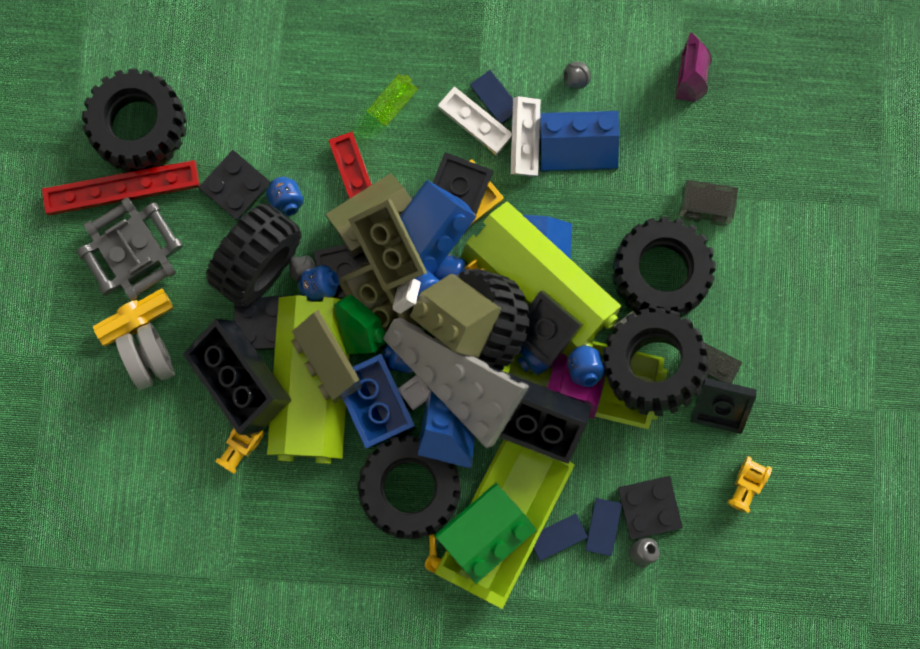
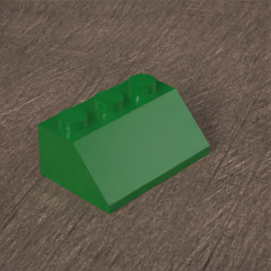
[435,482,537,584]

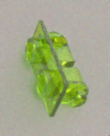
[367,73,419,127]

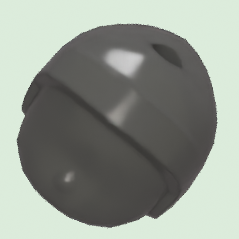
[563,61,591,89]
[289,255,316,282]
[629,538,660,568]

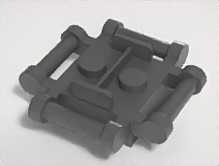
[76,197,183,301]

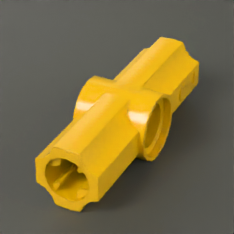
[93,289,174,347]

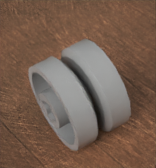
[115,323,175,391]

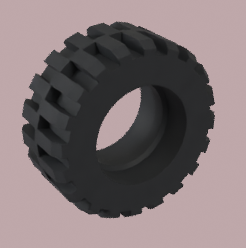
[82,69,186,172]
[206,204,302,307]
[612,217,716,317]
[433,269,529,370]
[603,308,708,416]
[358,435,460,539]

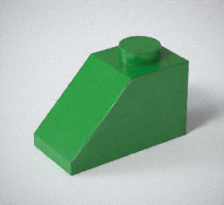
[334,295,386,354]

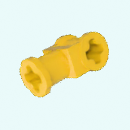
[215,428,265,474]
[727,456,772,514]

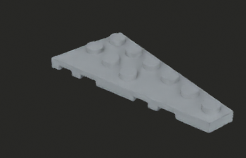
[383,318,529,448]

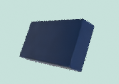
[470,70,513,124]
[585,498,622,556]
[533,513,588,561]

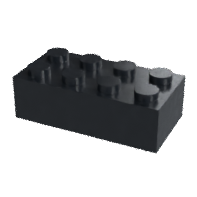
[183,319,291,435]
[490,367,591,464]

